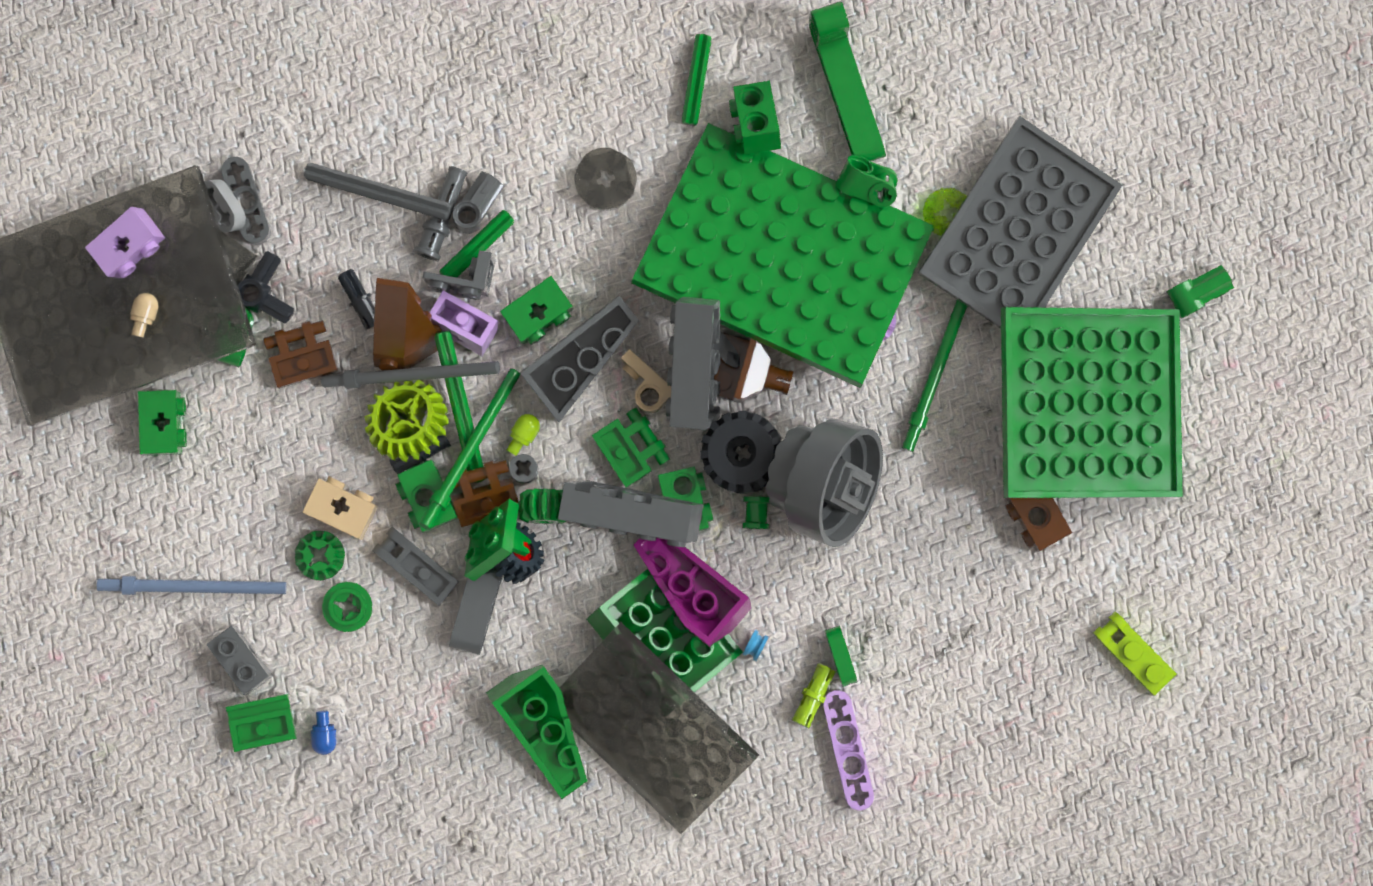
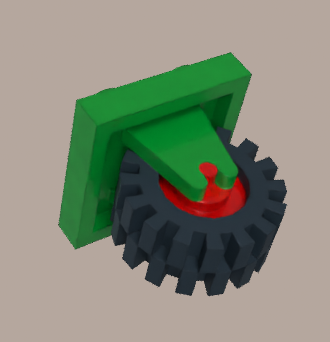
[464,499,544,584]

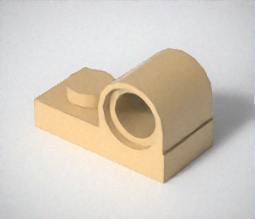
[621,349,671,414]

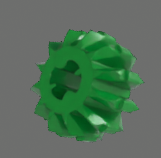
[518,488,566,525]

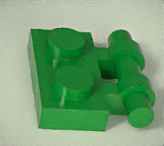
[592,407,670,488]

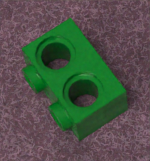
[729,80,781,155]
[658,466,714,531]

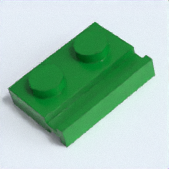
[226,694,297,752]

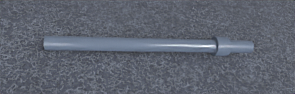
[97,576,287,595]

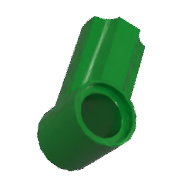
[1166,265,1234,319]

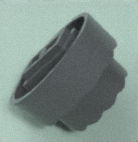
[766,418,883,547]

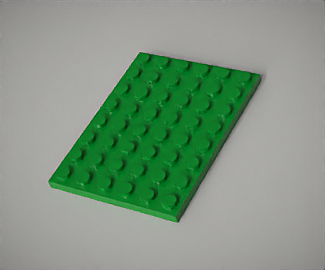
[631,123,934,389]

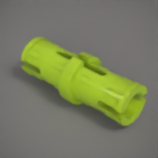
[791,663,836,728]

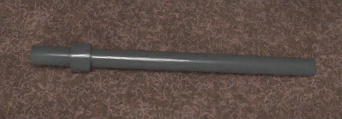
[321,361,500,389]

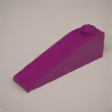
[633,538,752,646]

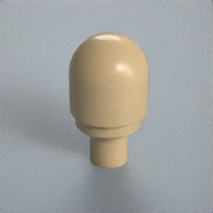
[130,293,158,338]

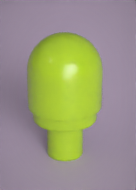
[506,414,540,456]

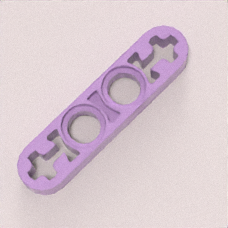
[823,690,874,810]

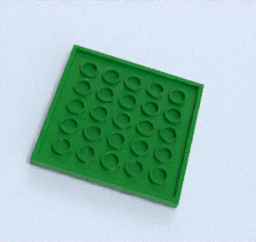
[1001,307,1183,498]

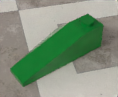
[486,665,587,799]

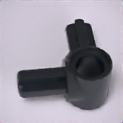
[236,251,295,324]

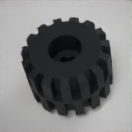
[700,411,781,494]

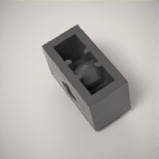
[206,625,273,695]

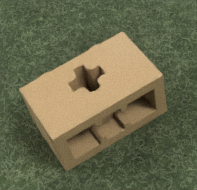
[303,476,378,540]

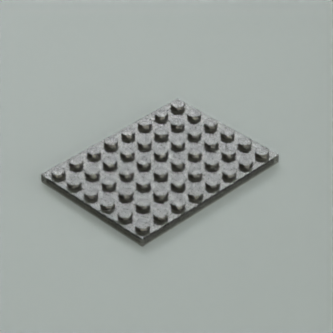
[0,165,256,426]

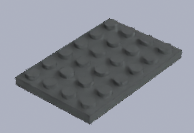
[918,116,1123,329]

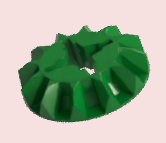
[295,531,345,581]
[322,582,373,632]

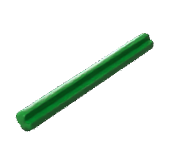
[434,331,485,483]

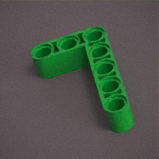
[809,1,886,161]

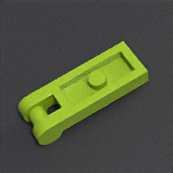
[1093,611,1177,696]

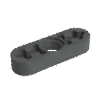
[221,157,271,245]

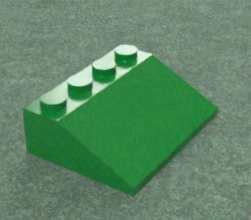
[586,568,743,716]

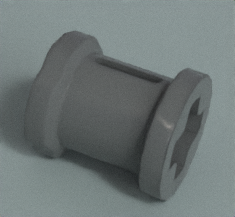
[509,454,538,483]

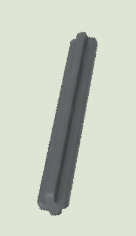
[304,163,452,220]

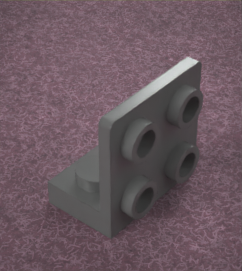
[422,250,496,300]

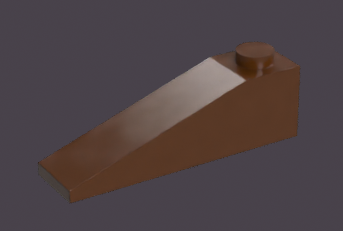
[373,278,442,370]

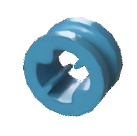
[742,629,769,661]

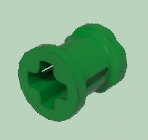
[742,496,770,529]

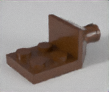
[714,333,794,403]

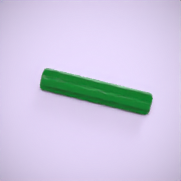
[681,34,712,126]
[439,210,514,278]

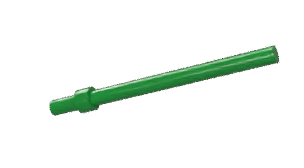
[902,300,967,452]
[419,368,521,530]

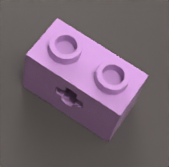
[85,207,165,278]
[430,290,498,356]

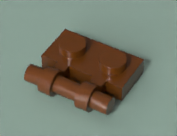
[263,320,339,389]
[451,460,519,528]

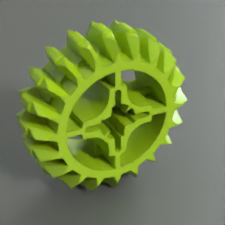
[364,380,449,463]

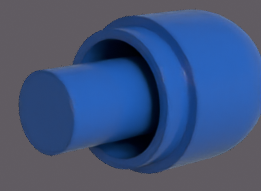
[311,710,336,755]

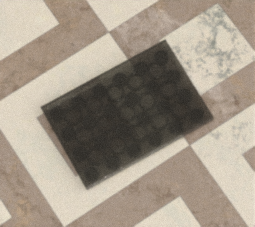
[559,622,759,834]

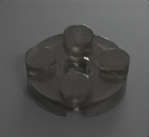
[574,148,637,211]

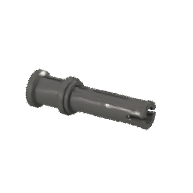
[413,166,468,261]

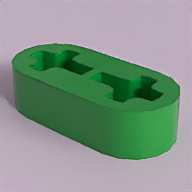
[825,625,858,687]

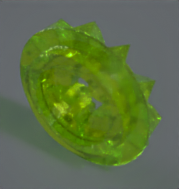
[923,188,966,236]

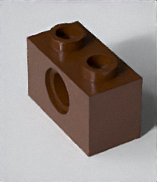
[1005,498,1073,552]

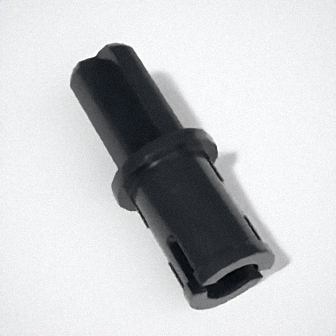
[338,269,375,330]
[389,436,451,474]

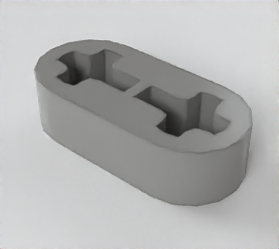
[199,179,246,232]

